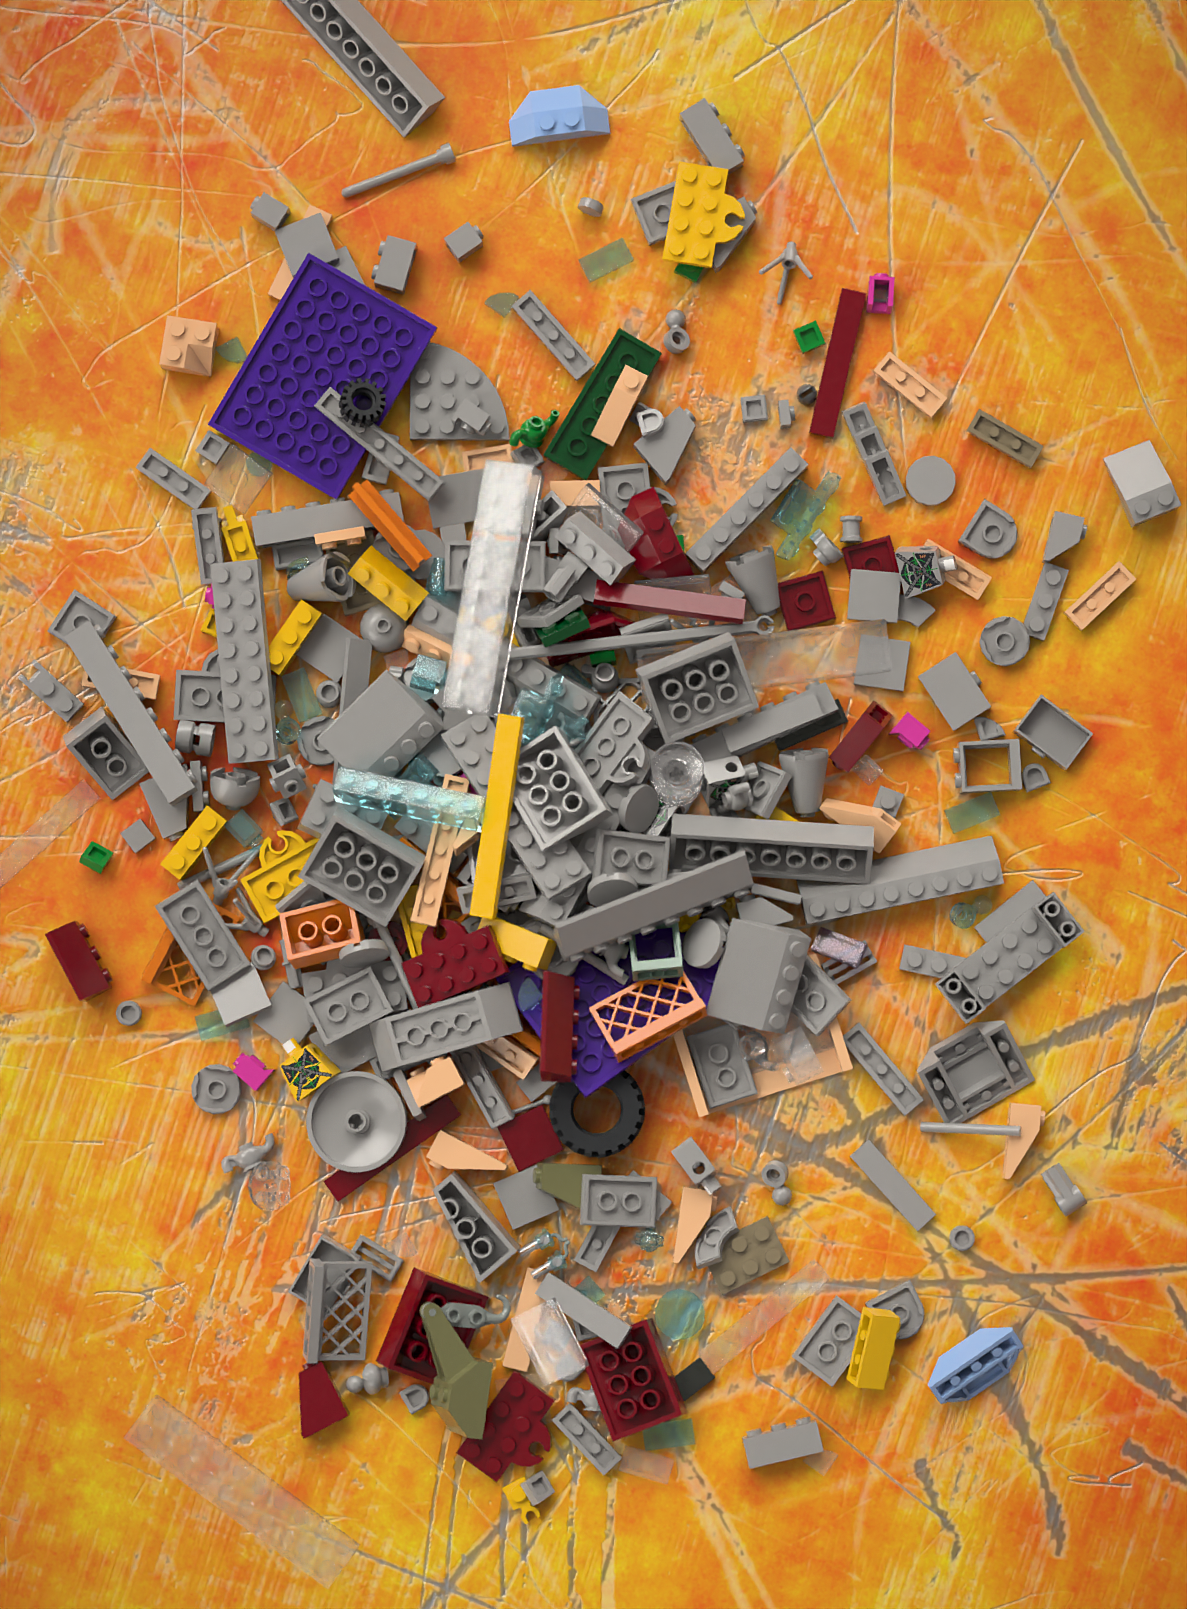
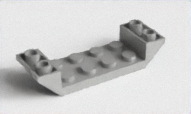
[935,892,1085,1024]
[369,982,523,1072]

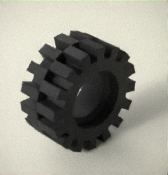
[339,378,386,428]

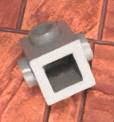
[267,753,307,799]

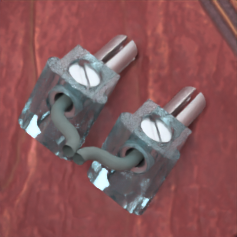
[518,1228,570,1279]

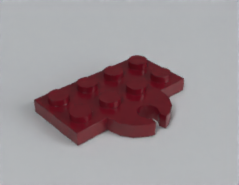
[401,919,509,1008]
[456,1370,556,1482]

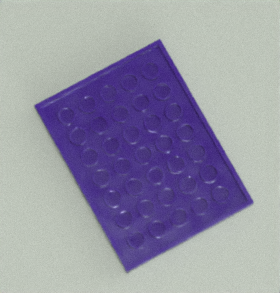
[208,253,438,500]
[496,906,724,1098]

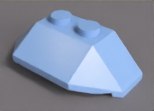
[509,85,610,146]
[928,1327,1024,1404]

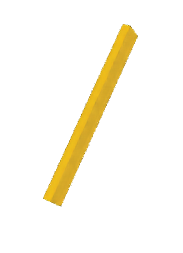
[470,714,525,919]

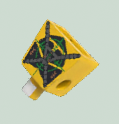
[280,1037,341,1102]

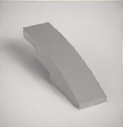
[841,402,906,506]

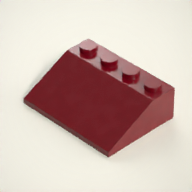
[376,1267,489,1384]
[577,1318,688,1441]

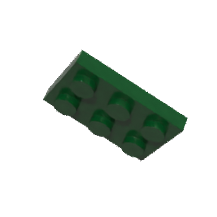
[534,606,591,648]

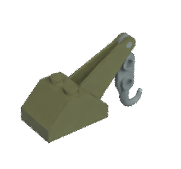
[420,1294,511,1439]

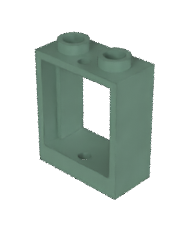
[629,922,683,981]

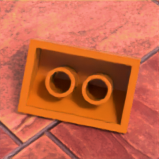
[279,899,365,969]

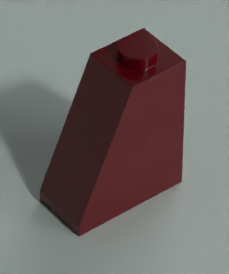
[829,701,893,773]
[299,1360,350,1439]

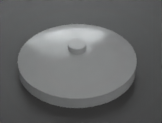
[306,1071,407,1172]

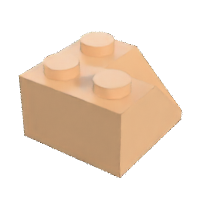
[159,315,219,377]
[407,1055,467,1107]

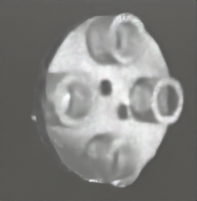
[248,1160,291,1211]

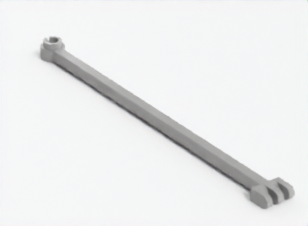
[484,616,774,670]

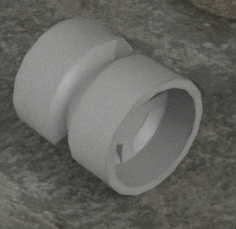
[175,720,216,757]

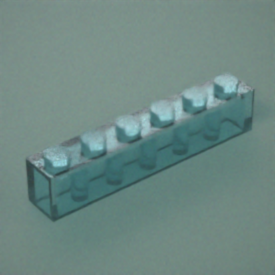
[332,766,486,832]

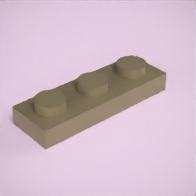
[966,409,1044,469]

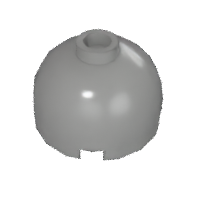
[360,604,409,653]
[210,767,260,810]

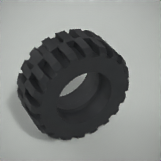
[549,1070,645,1158]

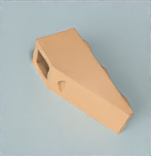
[819,798,901,853]

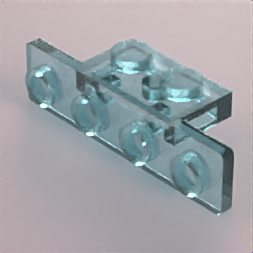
[770,471,841,560]
[511,673,564,744]

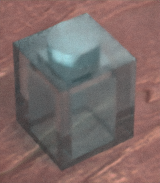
[410,654,450,694]
[224,809,264,849]

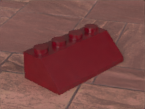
[540,971,580,1082]

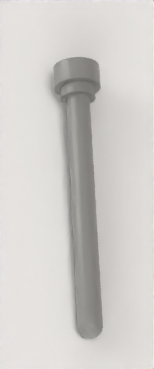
[341,143,456,198]
[365,916,418,1009]

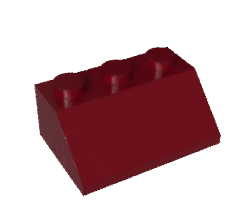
[45,921,113,1002]

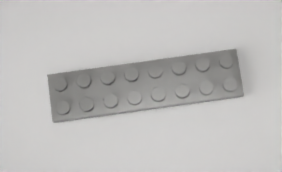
[210,559,279,764]
[441,710,591,901]

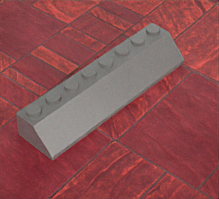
[281,0,445,137]
[411,596,602,739]
[519,747,659,929]
[669,814,874,884]
[796,835,1004,925]
[553,850,753,963]

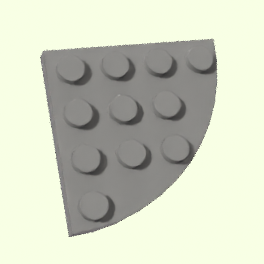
[410,342,509,441]

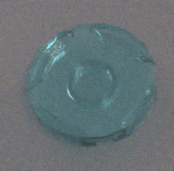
[655,1289,705,1340]

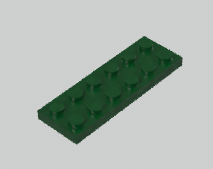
[543,328,662,480]

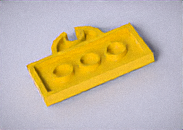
[662,162,745,268]
[240,830,319,923]

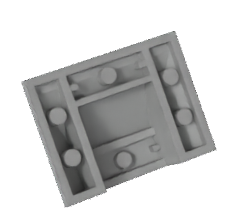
[917,1020,1035,1123]

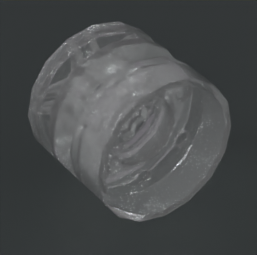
[650,741,704,806]

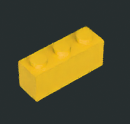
[347,545,429,621]
[268,599,323,678]
[160,805,229,881]
[477,917,557,972]
[846,1307,900,1390]

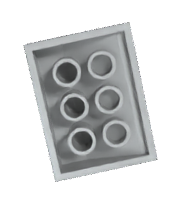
[635,632,759,745]
[317,669,444,795]
[513,726,613,851]
[298,806,426,927]
[707,918,811,1034]

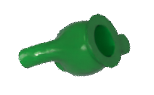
[509,410,560,448]

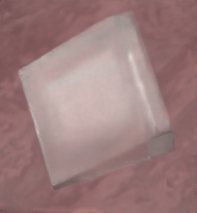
[852,754,883,785]

